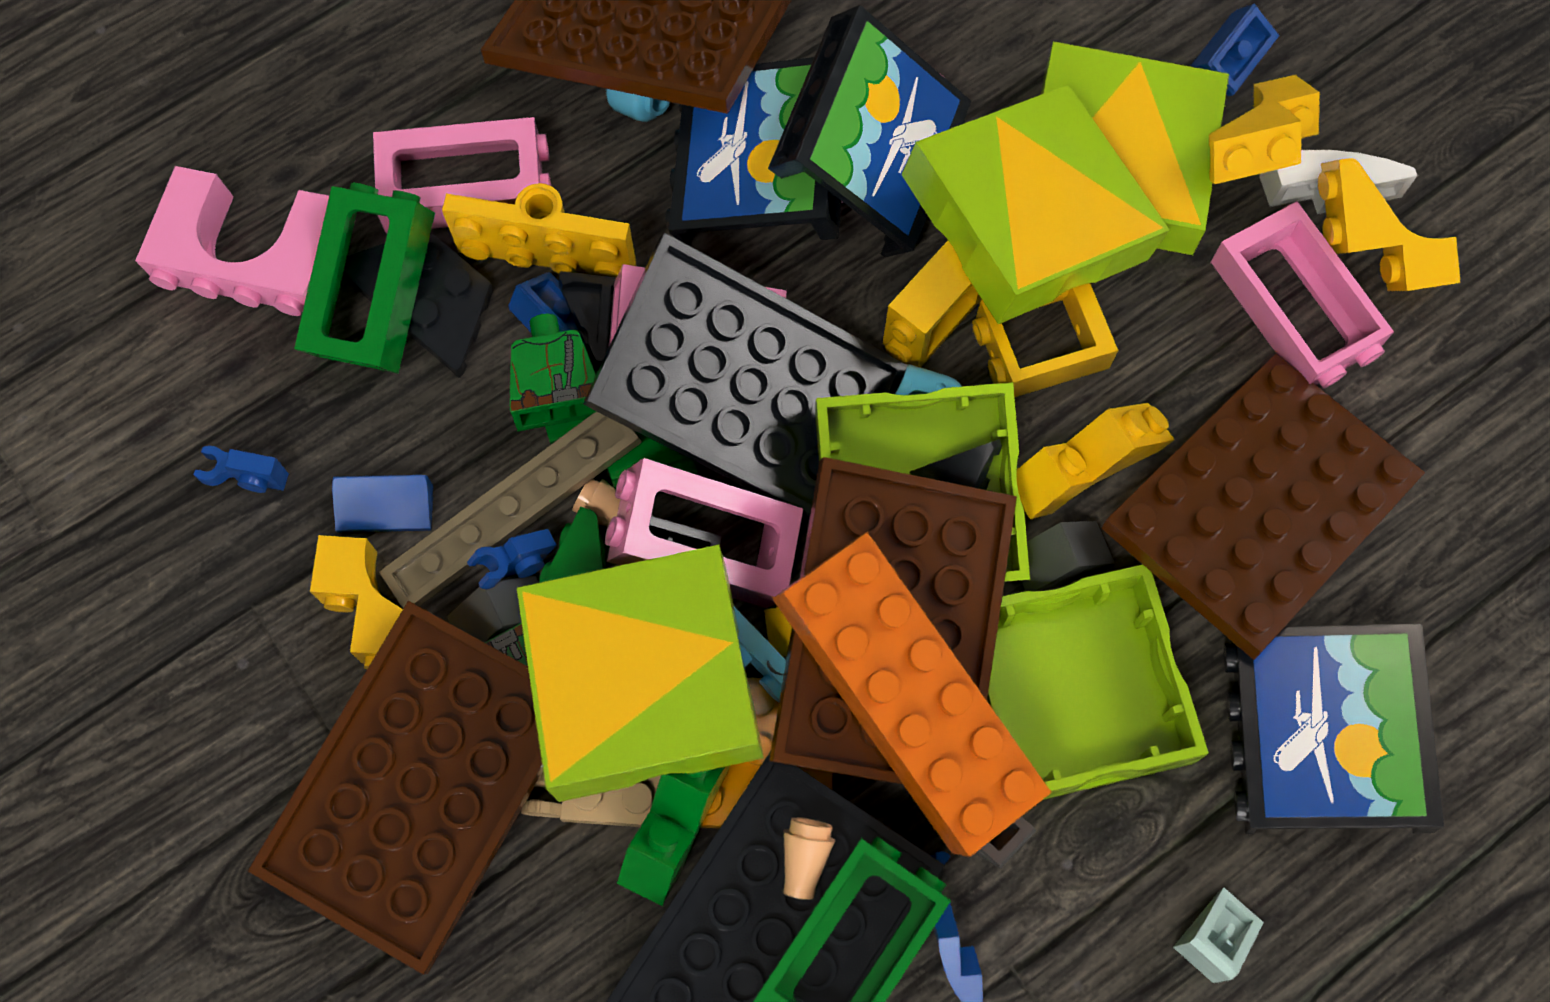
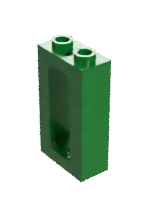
[294,183,435,374]
[753,836,951,1002]

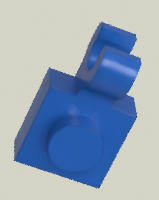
[194,446,289,493]
[467,529,557,589]

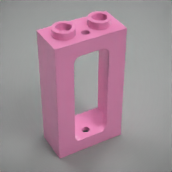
[373,117,551,233]
[1211,201,1394,388]
[605,458,803,608]

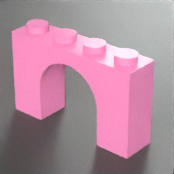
[135,166,356,316]

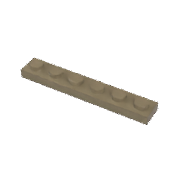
[379,411,643,608]

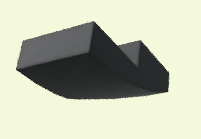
[909,439,1002,490]

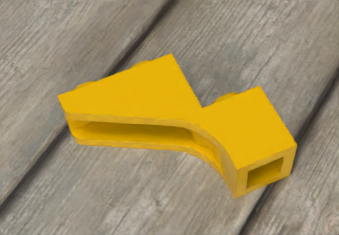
[1209,75,1320,184]
[1318,158,1460,291]
[1017,403,1175,519]
[310,535,403,669]

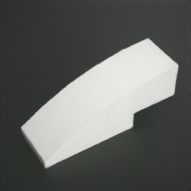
[1259,150,1418,214]

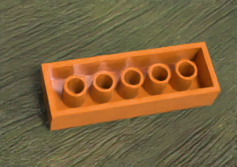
[772,532,1052,857]

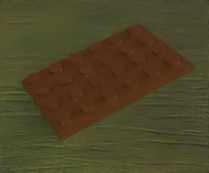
[481,0,792,114]
[1101,354,1425,660]
[769,457,1017,785]
[248,601,543,975]

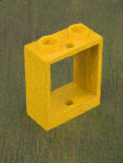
[882,241,982,368]
[972,283,1118,397]

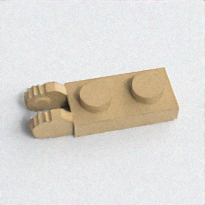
[521,772,661,827]

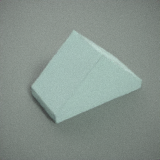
[1173,887,1264,983]

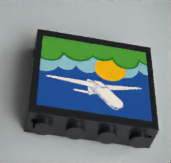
[768,5,971,257]
[665,57,841,247]
[1224,624,1444,834]

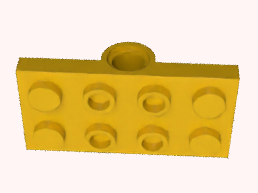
[442,183,637,277]

